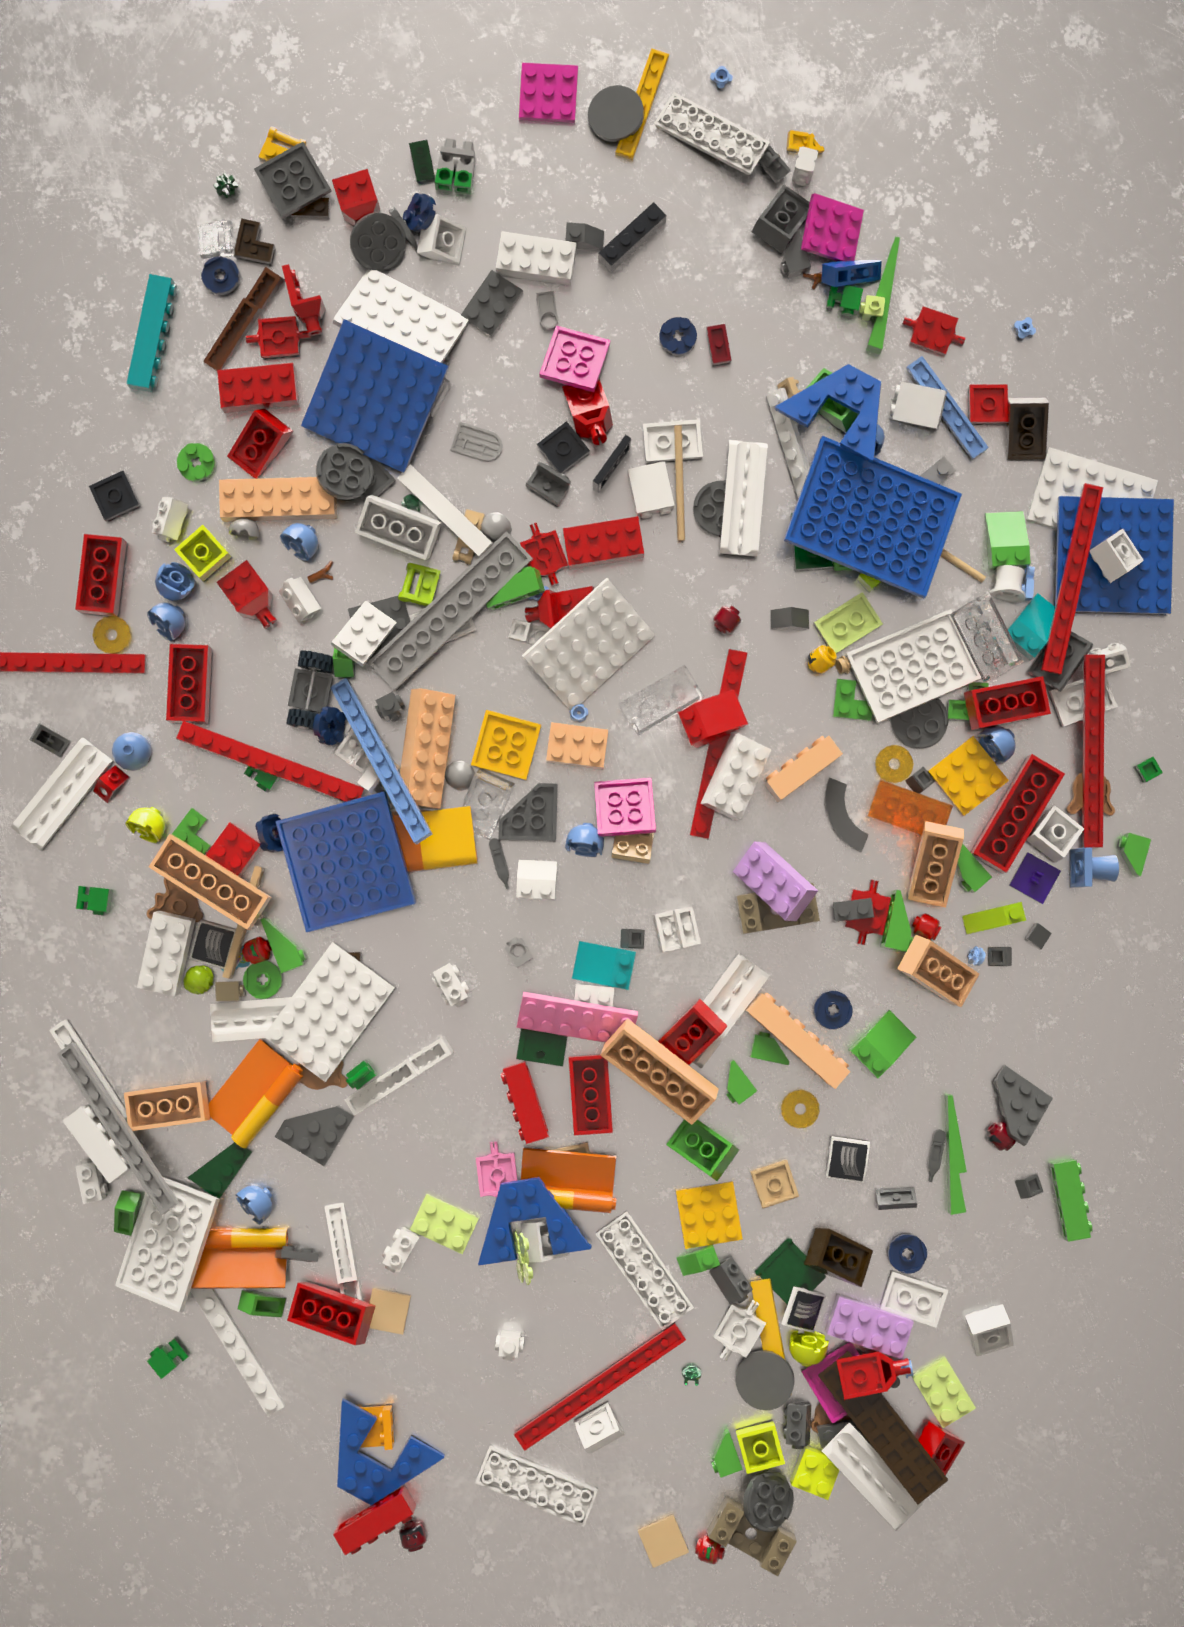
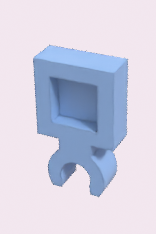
[1022,566,1035,601]

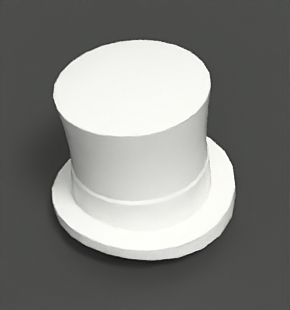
[989,565,1026,603]

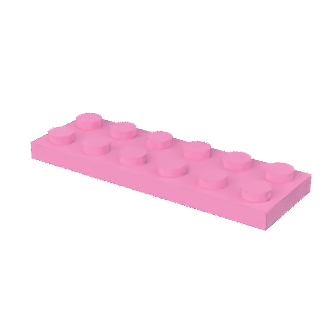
[516,992,638,1043]

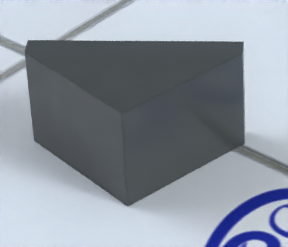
[771,607,809,629]
[29,723,70,757]

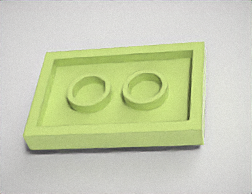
[814,592,883,654]
[410,1194,479,1254]
[911,1356,976,1428]

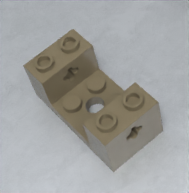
[735,883,820,934]
[707,1496,797,1576]

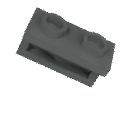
[526,462,571,506]

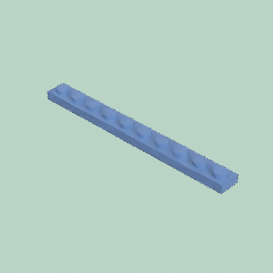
[331,678,433,845]

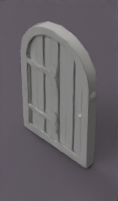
[451,422,503,462]

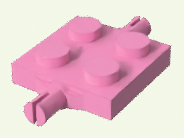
[476,1141,518,1198]

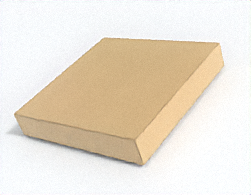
[750,1159,799,1209]
[370,1288,411,1335]
[638,1514,689,1568]

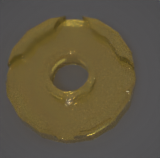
[92,616,132,654]
[875,745,914,783]
[781,1090,820,1128]

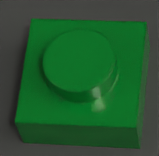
[1135,756,1163,783]

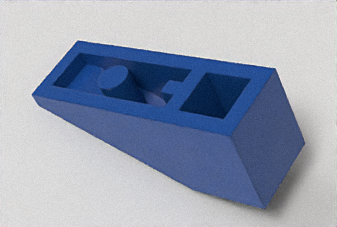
[822,260,882,287]

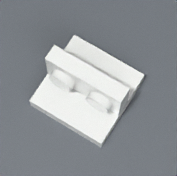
[574,1402,625,1453]

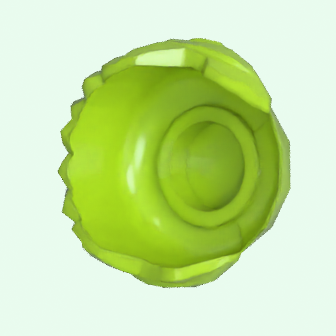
[183,965,214,995]

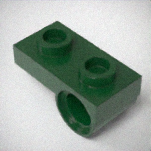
[409,139,435,181]

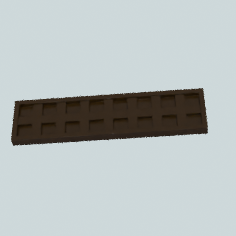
[818,1351,948,1505]

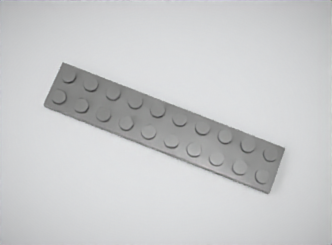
[368,531,533,691]

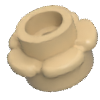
[835,656,851,674]

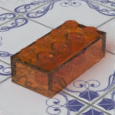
[865,780,953,837]

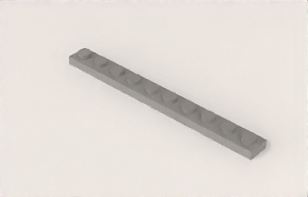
[57,1042,179,1215]

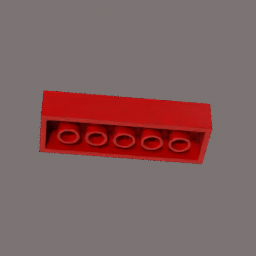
[971,754,1065,874]

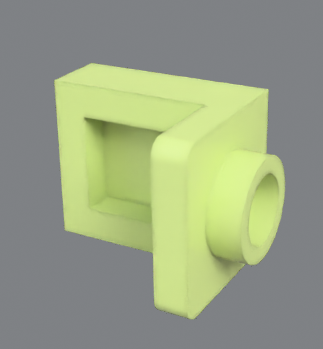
[859,295,885,321]

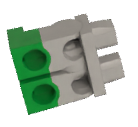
[435,138,476,194]

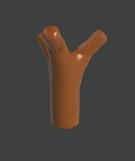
[803,272,822,289]
[307,561,333,583]

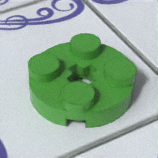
[177,443,216,482]
[243,961,283,999]

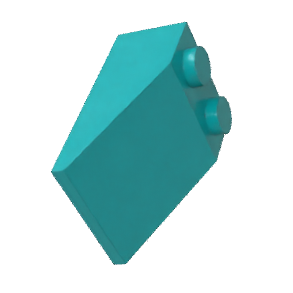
[1001,593,1055,661]
[572,941,636,990]

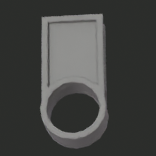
[536,291,558,331]

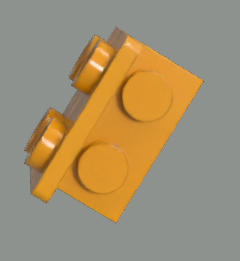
[360,1405,394,1450]

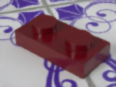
[706,324,732,365]

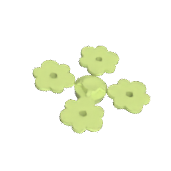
[512,1231,533,1285]

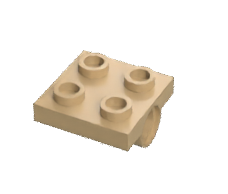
[611,833,654,864]

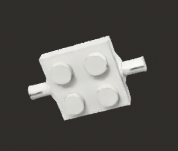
[713,1300,766,1361]

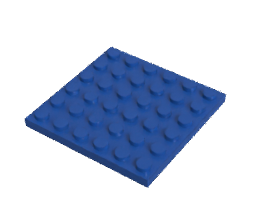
[301,319,449,473]
[1055,496,1174,614]
[275,791,416,932]

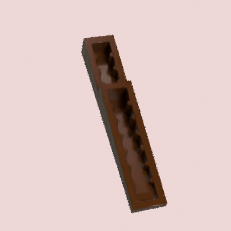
[203,267,285,371]

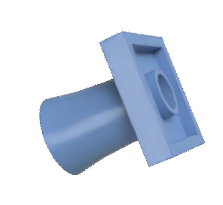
[1070,848,1119,888]

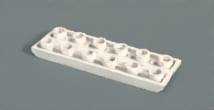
[654,92,770,175]
[720,440,767,557]
[11,738,113,851]
[693,953,770,1068]
[210,997,292,1042]
[595,1211,694,1330]
[822,1423,923,1531]
[475,1446,598,1527]

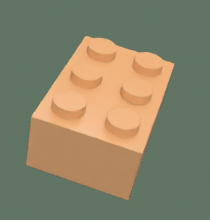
[546,722,608,770]

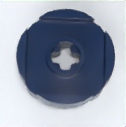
[403,193,436,233]
[201,256,240,296]
[659,317,697,356]
[313,706,346,745]
[255,814,283,853]
[813,991,853,1029]
[888,1234,927,1274]

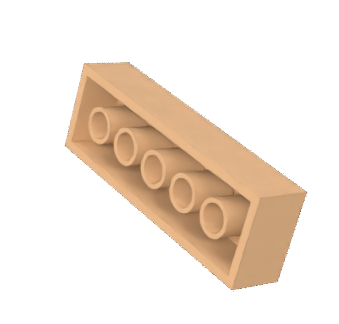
[219,477,337,522]
[400,688,456,809]
[149,834,272,930]
[745,993,850,1089]
[600,1018,719,1125]

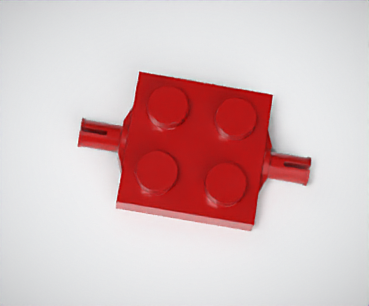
[902,306,966,355]
[246,316,311,358]
[520,523,569,586]
[845,880,891,945]

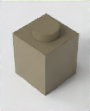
[215,981,245,1001]

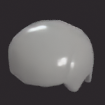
[481,512,512,543]
[229,518,259,540]
[445,760,476,791]

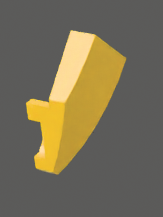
[787,130,824,153]

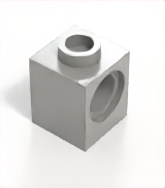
[505,937,534,968]

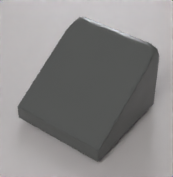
[906,766,935,795]
[1025,923,1052,949]
[620,929,645,949]
[988,947,1012,966]
[1015,1173,1044,1199]

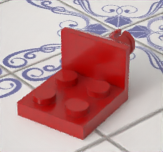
[332,169,380,225]
[282,264,326,336]
[562,379,613,445]
[216,560,277,629]
[525,586,595,628]
[836,1351,911,1400]

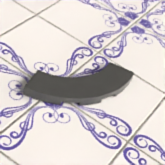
[825,777,869,852]

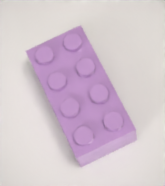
[733,841,818,921]
[825,1294,914,1359]

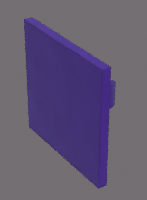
[1009,852,1061,904]

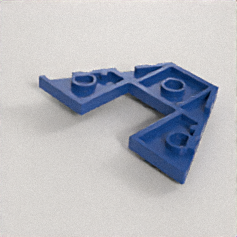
[775,364,881,463]
[478,1177,592,1266]
[337,1398,444,1505]

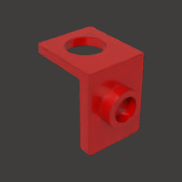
[93,765,129,803]

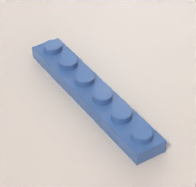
[906,356,989,460]

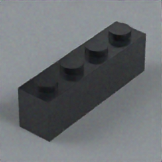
[598,202,667,273]

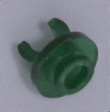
[401,494,420,512]
[682,1365,702,1386]

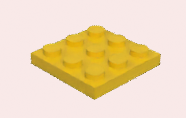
[471,710,542,780]
[928,736,1009,816]
[676,1181,743,1249]

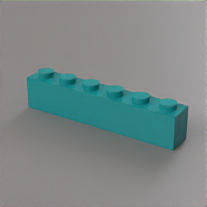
[126,274,177,393]

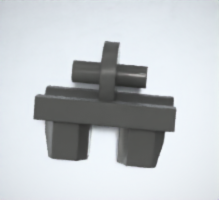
[758,145,791,183]

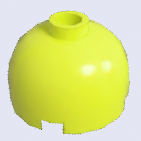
[125,807,165,843]
[789,1330,829,1367]

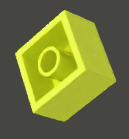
[174,525,231,581]
[736,1421,785,1474]
[790,1445,840,1500]

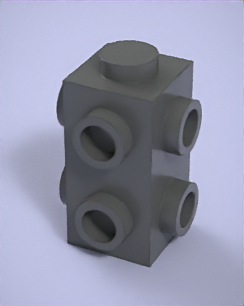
[375,691,405,722]
[709,1256,753,1304]
[784,1403,812,1449]

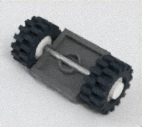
[286,650,333,730]

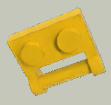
[258,127,307,162]

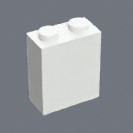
[890,382,947,430]
[627,461,675,519]

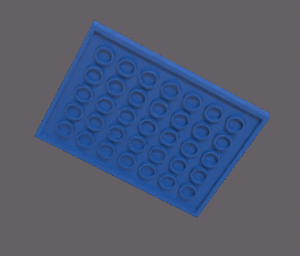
[783,436,962,599]

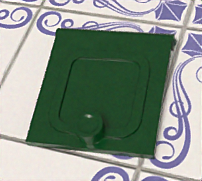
[516,1028,568,1067]
[755,1237,827,1305]

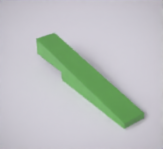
[866,236,900,354]
[945,1094,967,1215]

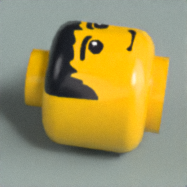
[808,645,837,674]

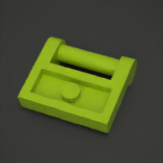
[398,563,441,606]

